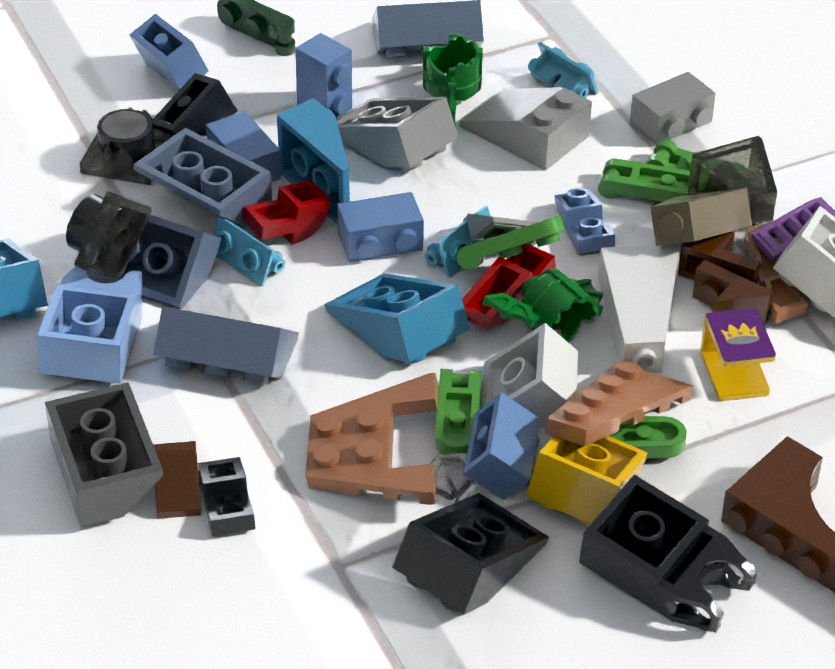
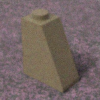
[650,188,752,246]

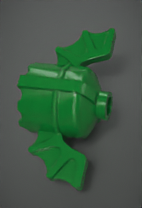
[423,33,483,124]
[482,269,604,343]

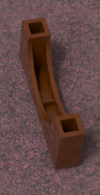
[721,436,835,593]

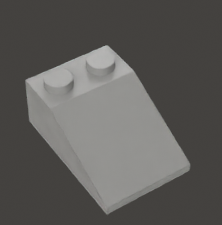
[460,87,592,170]
[337,97,458,171]

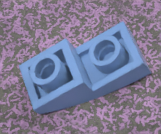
[554,188,615,254]

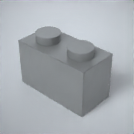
[629,71,716,145]

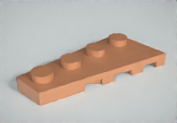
[545,362,693,446]

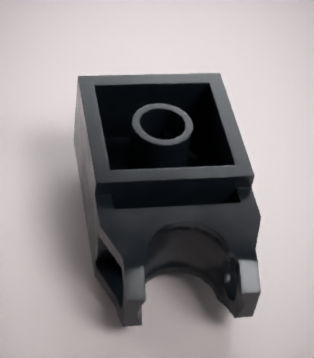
[579,474,758,633]

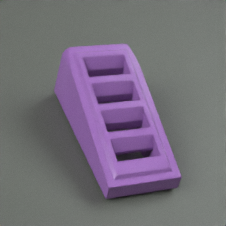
[751,197,835,262]

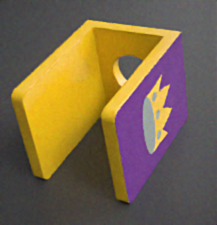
[700,308,776,401]

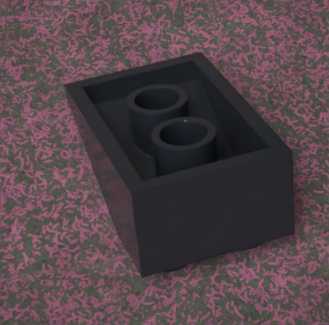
[392,493,549,615]

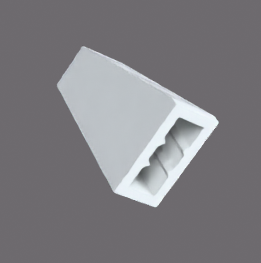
[598,243,680,372]

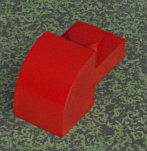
[242,180,331,245]

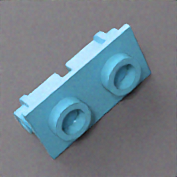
[528,42,599,98]
[425,205,491,277]
[213,216,286,286]

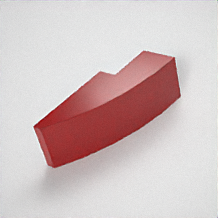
[462,243,556,330]

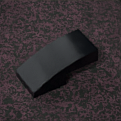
[198,457,256,536]

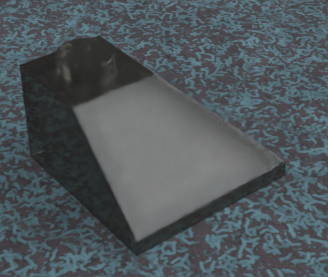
[687,135,778,230]

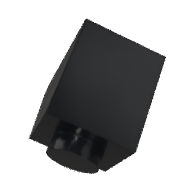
[152,73,238,136]

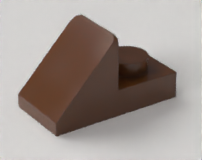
[678,232,761,284]
[692,260,774,325]
[153,441,201,519]

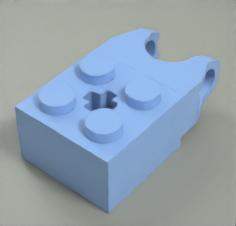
[37,263,142,384]

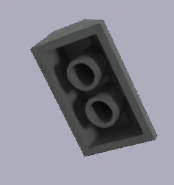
[45,382,163,527]

